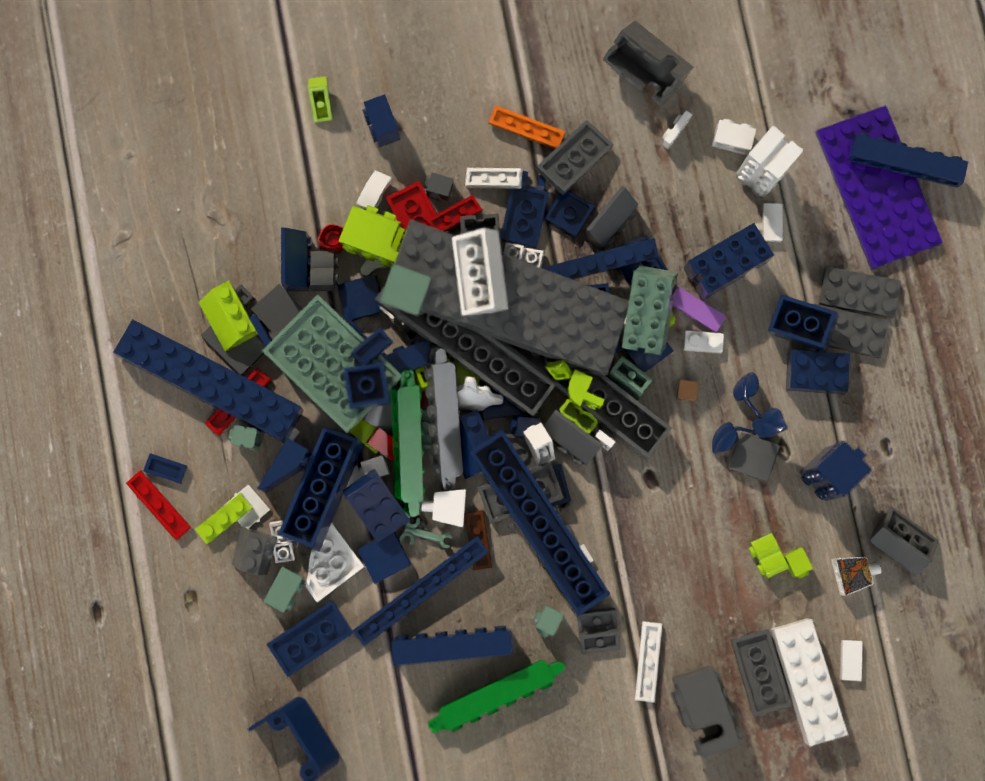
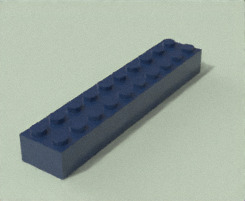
[113,319,304,443]
[469,429,610,616]

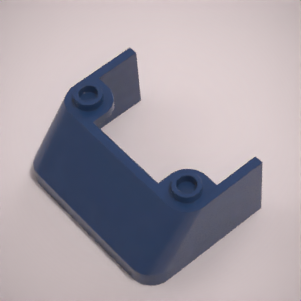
[248,697,340,781]

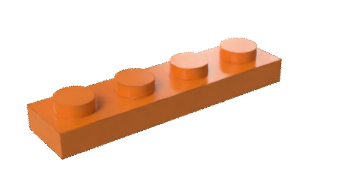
[489,105,565,149]

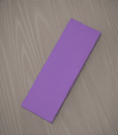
[672,286,727,333]

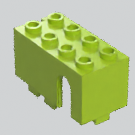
[339,205,405,268]

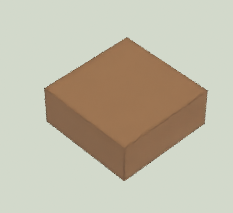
[677,380,699,402]

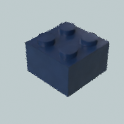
[362,94,400,148]
[343,362,391,410]

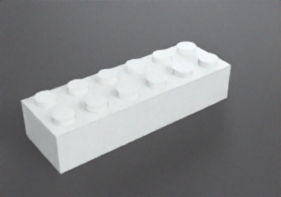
[770,618,848,746]

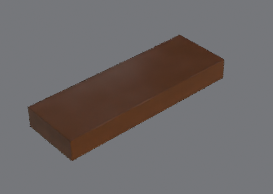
[464,510,492,571]

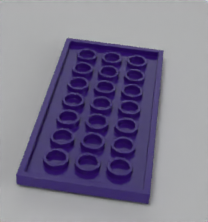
[815,105,943,270]

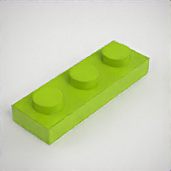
[195,493,253,544]

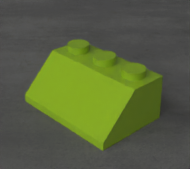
[198,280,258,352]

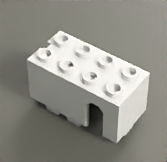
[736,126,803,198]

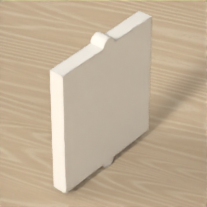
[225,485,270,528]

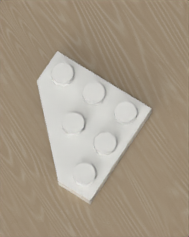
[305,523,365,602]

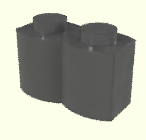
[310,251,339,291]

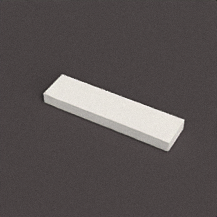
[635,621,662,703]

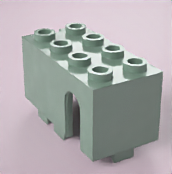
[622,266,678,355]

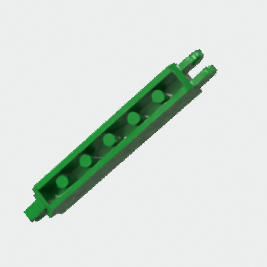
[391,370,425,517]
[427,659,565,733]

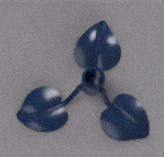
[712,372,788,455]

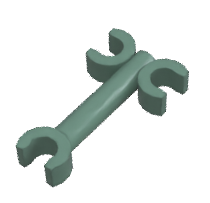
[400,516,453,548]

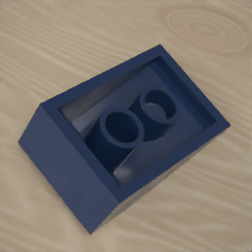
[257,438,312,493]

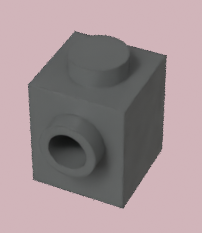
[424,172,454,201]

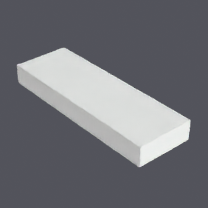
[465,168,523,189]

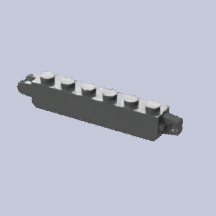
[424,346,463,491]

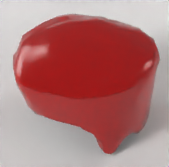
[317,224,345,254]

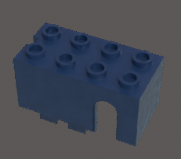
[683,223,774,300]
[799,441,872,501]

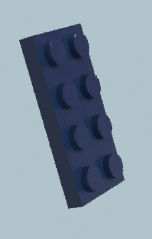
[267,600,353,677]

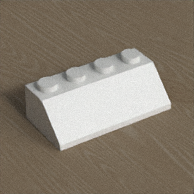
[452,228,508,316]

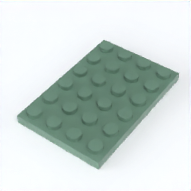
[262,295,403,433]

